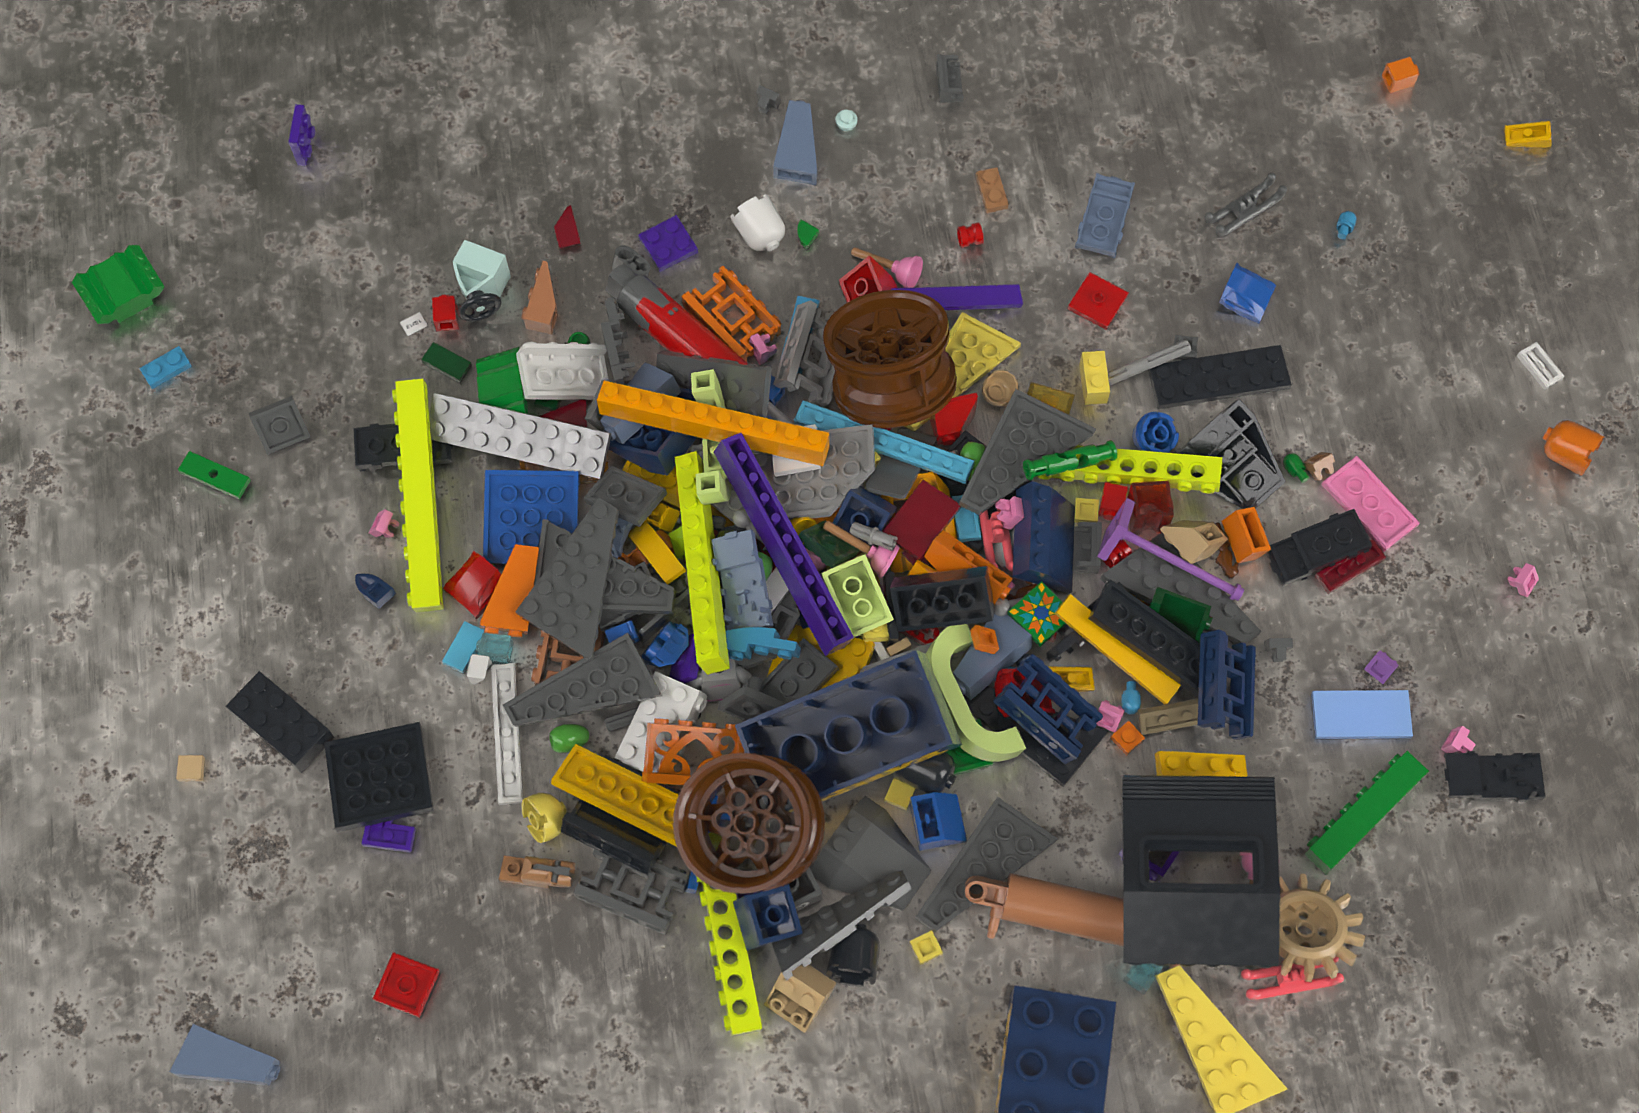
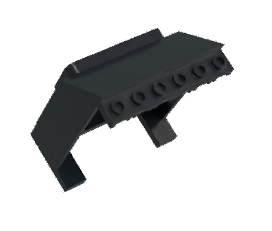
[1121,775,1280,968]

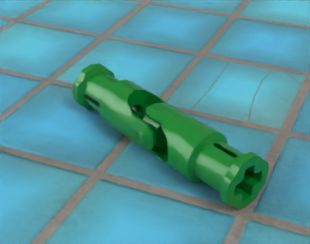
[1023,440,1117,480]

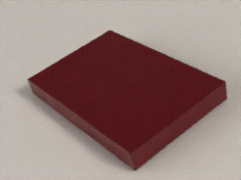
[883,480,961,561]

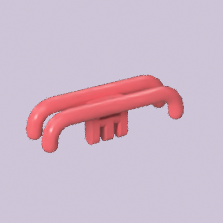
[979,498,1013,572]
[1241,956,1344,1000]

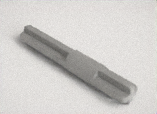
[1108,340,1191,385]

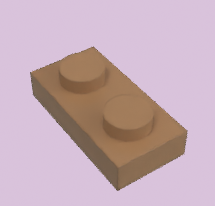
[976,167,1008,213]

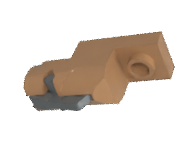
[499,856,575,889]

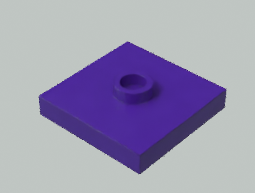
[669,633,699,684]

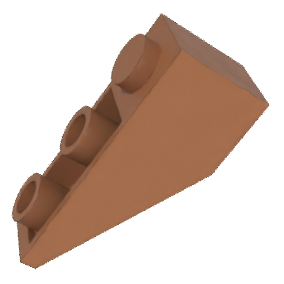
[522,261,558,335]

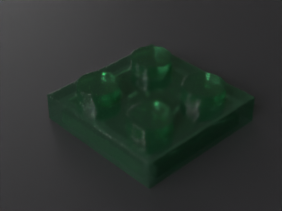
[799,520,859,568]

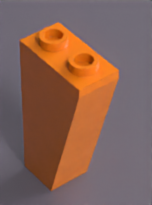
[924,530,1013,604]
[480,544,539,638]

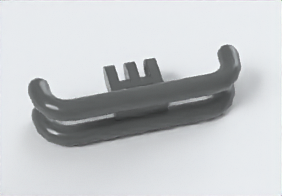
[1205,172,1287,237]

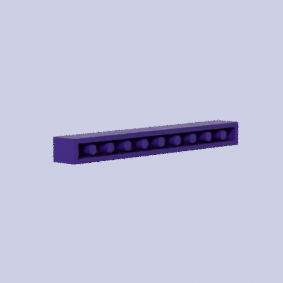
[714,433,854,656]

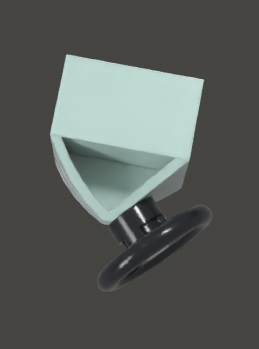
[453,240,511,322]

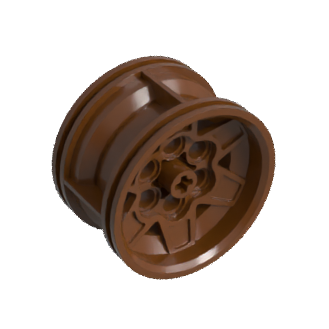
[823,290,957,428]
[673,753,825,894]

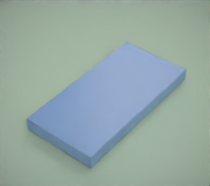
[1311,690,1413,739]

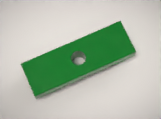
[178,451,251,500]

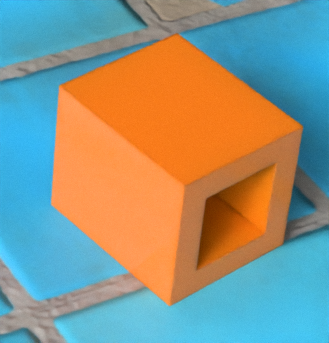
[1382,57,1419,93]

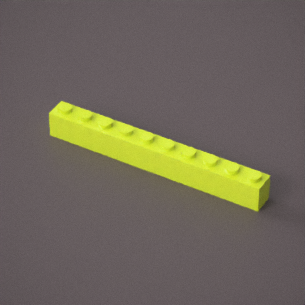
[392,379,444,613]
[675,451,730,675]

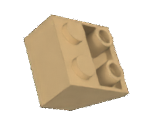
[1160,520,1228,564]
[764,964,837,1033]

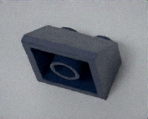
[833,486,897,546]
[733,885,803,950]

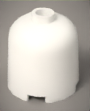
[731,194,785,251]

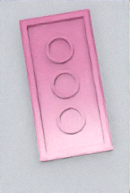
[1321,456,1420,552]

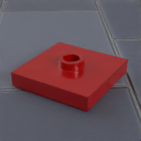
[1068,272,1129,330]
[372,952,440,1018]

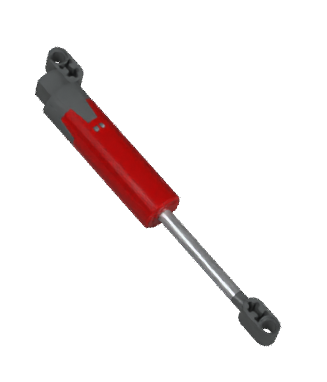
[606,245,864,487]

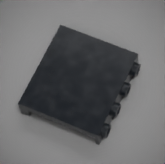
[561,755,681,876]

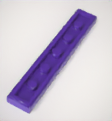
[891,284,1023,310]

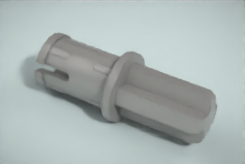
[850,522,897,551]

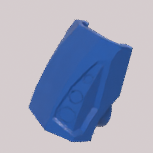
[1219,263,1276,323]
[641,621,688,667]

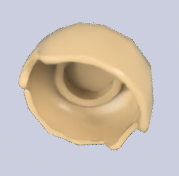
[982,370,1018,406]

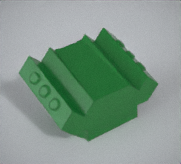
[72,245,165,324]
[476,347,528,414]

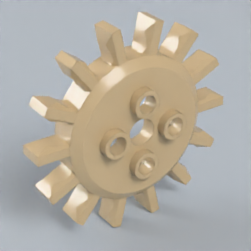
[1279,874,1365,982]

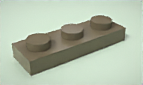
[1137,699,1198,735]

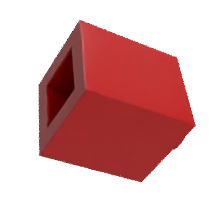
[432,295,459,332]
[1098,482,1128,521]

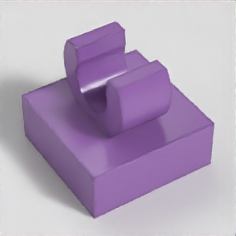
[1364,650,1399,684]

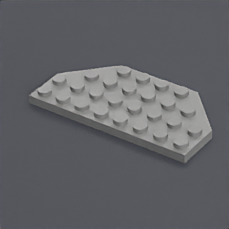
[691,424,875,522]

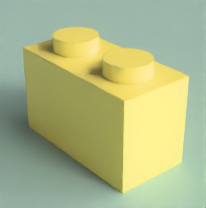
[1079,351,1110,405]

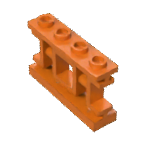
[681,266,782,362]

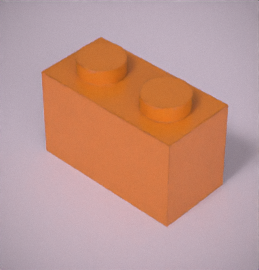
[1221,507,1271,563]

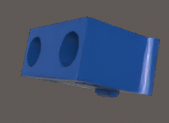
[605,621,641,644]

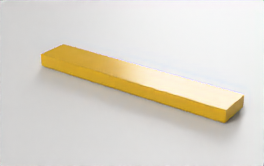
[1054,594,1181,705]

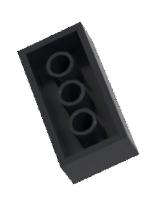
[890,566,995,632]
[226,671,335,773]

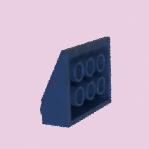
[608,388,698,476]
[1012,481,1075,594]

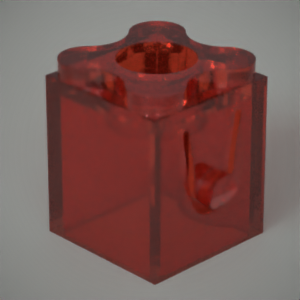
[1127,481,1174,535]

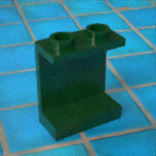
[1150,587,1213,643]

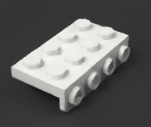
[516,342,609,400]
[615,671,707,772]

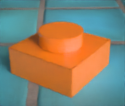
[970,625,999,654]
[1110,721,1145,756]

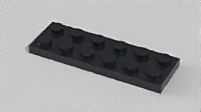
[1148,345,1292,410]
[1088,580,1200,697]

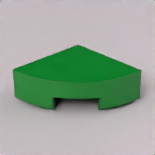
[797,219,819,249]

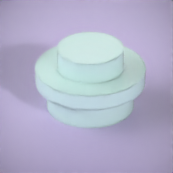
[836,110,857,131]

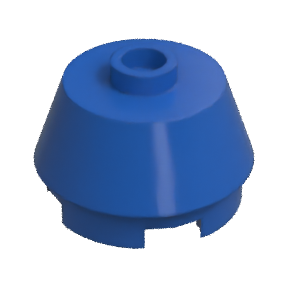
[1132,412,1179,453]

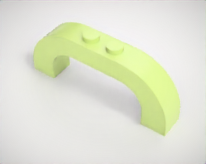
[691,369,731,505]
[926,624,1026,762]

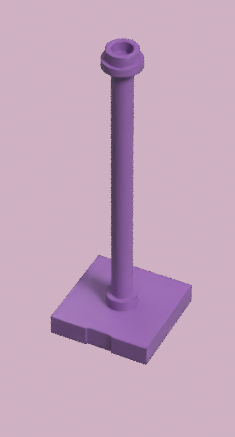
[1097,498,1244,601]

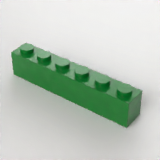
[1304,751,1429,875]

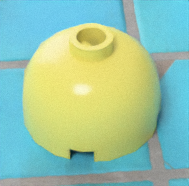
[521,793,567,843]

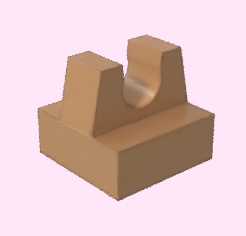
[1303,452,1335,481]

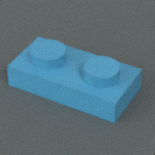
[139,346,192,389]

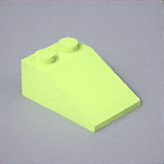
[821,554,894,637]

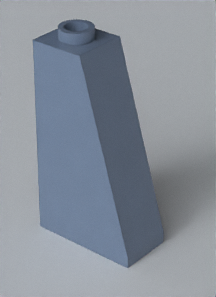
[773,100,817,185]
[600,362,681,444]
[953,614,1032,700]
[170,1024,281,1086]

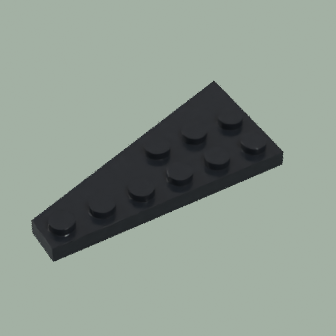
[963,686,1108,787]

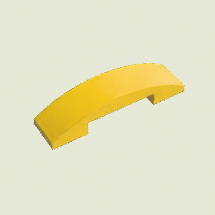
[628,521,686,585]

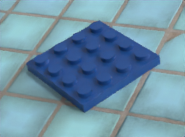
[483,470,579,564]

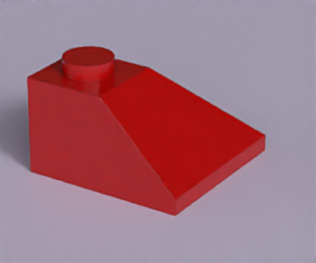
[838,256,897,303]
[930,392,978,446]

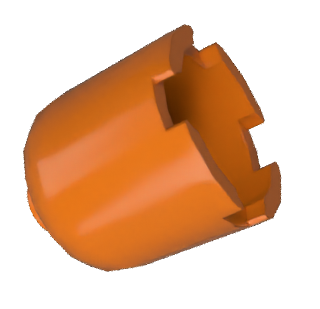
[1543,420,1604,476]

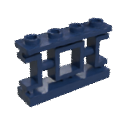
[1197,629,1256,740]
[993,654,1103,764]

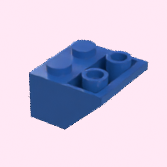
[909,792,967,851]

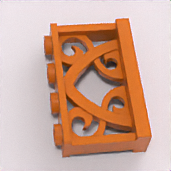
[642,718,744,788]

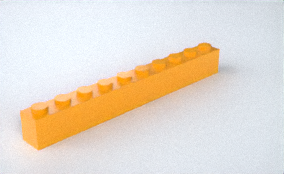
[597,380,830,466]

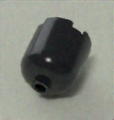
[895,752,957,794]
[826,923,880,987]

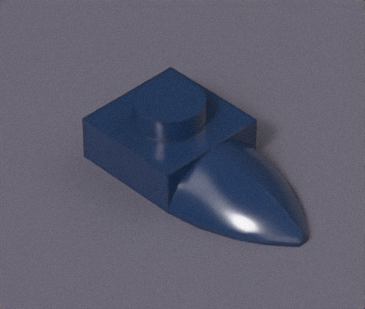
[355,573,396,609]

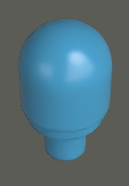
[1337,211,1357,239]
[1121,681,1141,714]

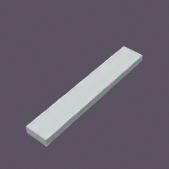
[491,663,523,805]

